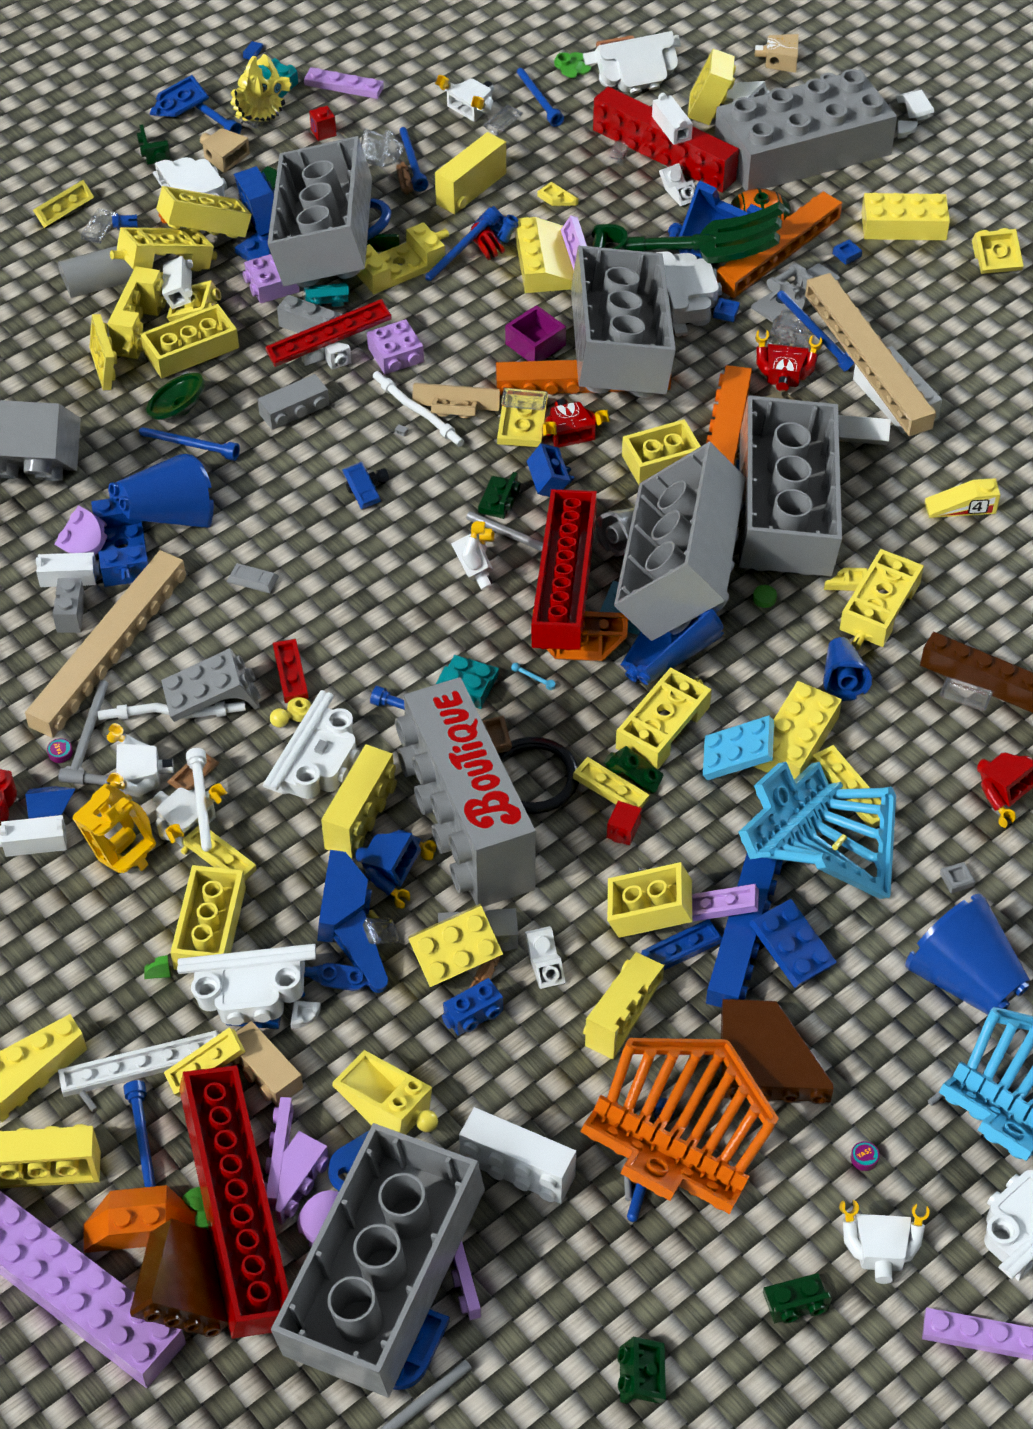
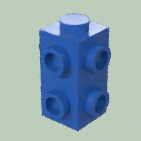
[442,978,503,1036]

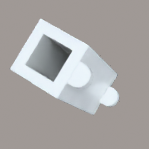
[652,93,693,145]
[162,256,193,310]
[838,415,891,445]
[36,552,101,587]
[0,815,67,857]

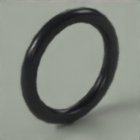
[498,736,579,814]

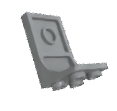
[161,648,261,722]

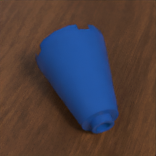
[823,637,872,701]

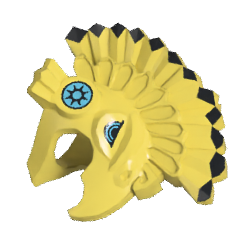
[230,54,291,122]

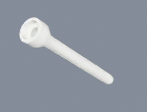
[186,748,212,852]

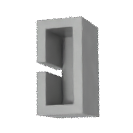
[53,578,85,633]

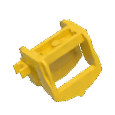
[73,783,156,873]

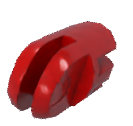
[471,222,505,260]

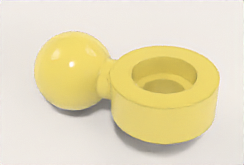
[270,697,311,728]

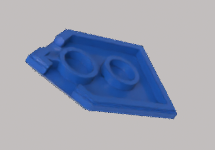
[150,75,209,117]

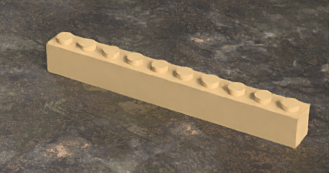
[805,273,936,436]
[25,550,186,738]

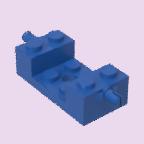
[91,494,148,587]

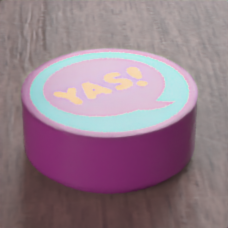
[47,738,73,763]
[850,1141,879,1171]

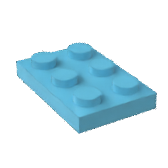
[703,715,774,780]

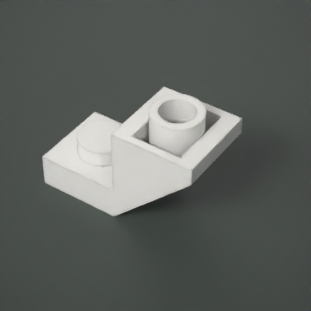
[896,90,934,121]
[659,163,695,206]
[301,342,351,370]
[525,926,566,989]

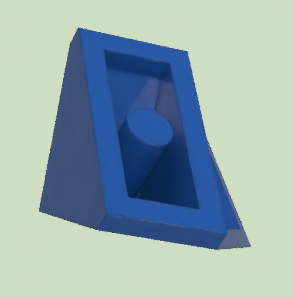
[25,786,76,819]

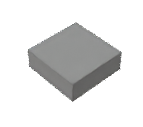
[940,862,975,894]

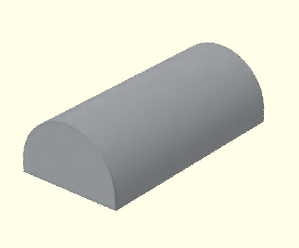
[58,246,133,298]

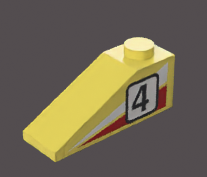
[925,478,1000,518]

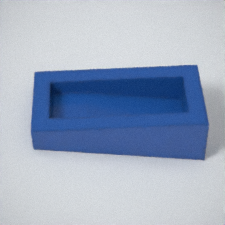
[243,41,263,60]

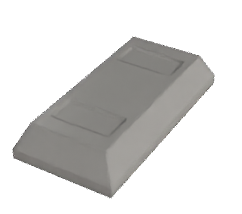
[227,563,279,594]

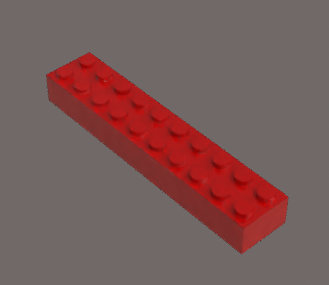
[531,489,597,650]
[179,1065,289,1339]

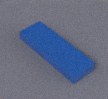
[641,919,722,970]

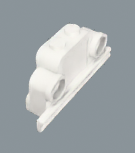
[583,31,681,94]
[153,157,227,234]
[656,251,722,337]
[263,690,360,799]
[177,944,316,1025]
[984,1170,1033,1281]

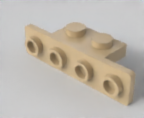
[412,383,500,418]

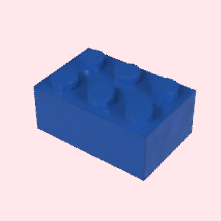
[234,166,275,236]

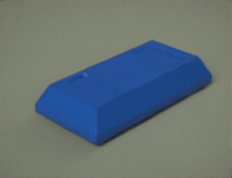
[342,461,382,510]

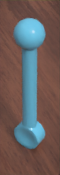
[511,663,555,690]

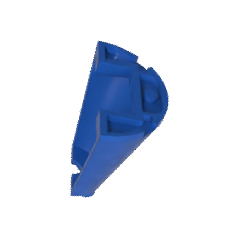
[679,181,762,264]
[108,454,214,528]
[620,608,724,685]
[905,894,1030,1015]

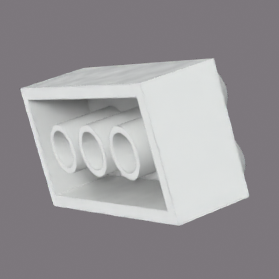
[853,346,942,434]
[459,1107,576,1204]

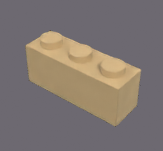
[231,1021,303,1107]

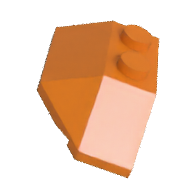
[532,611,628,661]
[84,1185,197,1253]

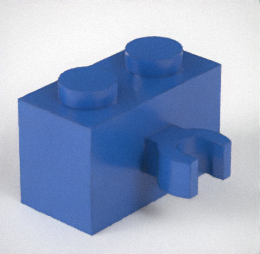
[527,443,574,497]

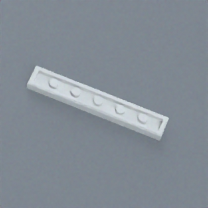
[58,1030,219,1097]

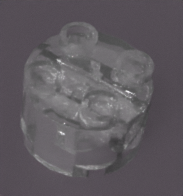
[767,309,814,348]

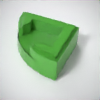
[144,955,171,979]

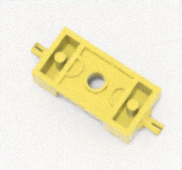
[357,222,449,294]
[110,227,217,271]
[107,266,166,359]
[839,549,924,650]
[616,667,712,769]

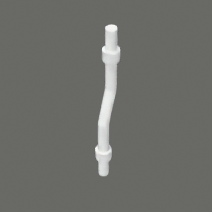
[373,371,464,447]
[98,701,246,720]

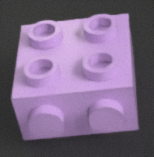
[243,254,300,304]
[367,319,424,375]

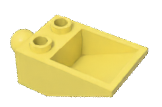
[332,1050,438,1135]

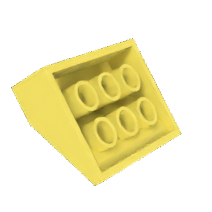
[515,217,574,293]

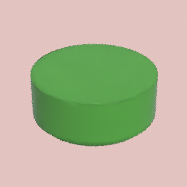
[753,585,777,608]

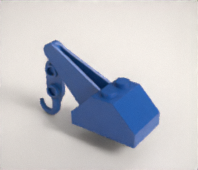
[301,850,388,997]

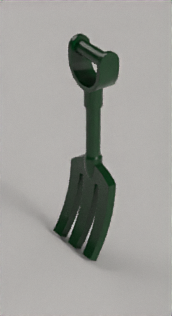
[591,201,784,263]

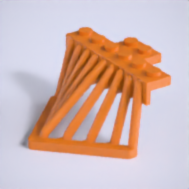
[580,1038,779,1214]

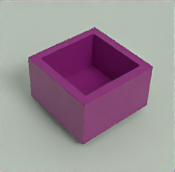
[505,305,566,361]

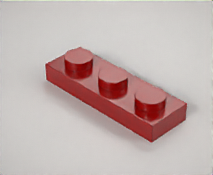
[272,639,309,703]

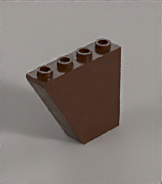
[721,999,834,1104]
[130,1219,229,1337]

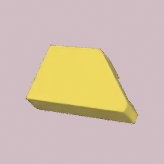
[537,182,579,206]
[824,568,867,591]

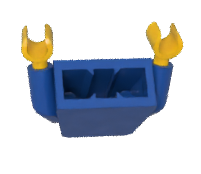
[356,830,436,909]

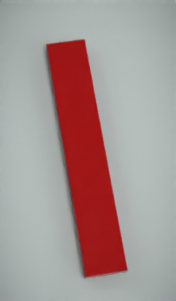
[265,299,392,367]

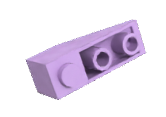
[276,1131,330,1225]

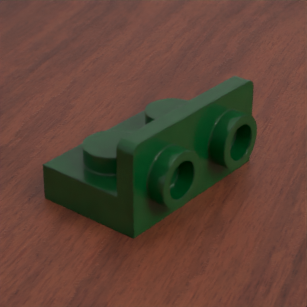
[478,472,521,519]
[763,1273,832,1324]
[617,1336,666,1404]

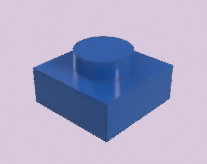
[832,240,862,265]
[713,298,740,322]

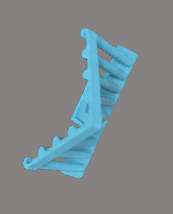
[739,762,896,899]
[939,1007,1033,1161]

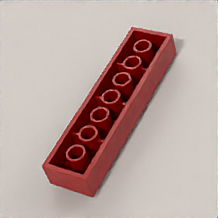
[593,86,739,193]

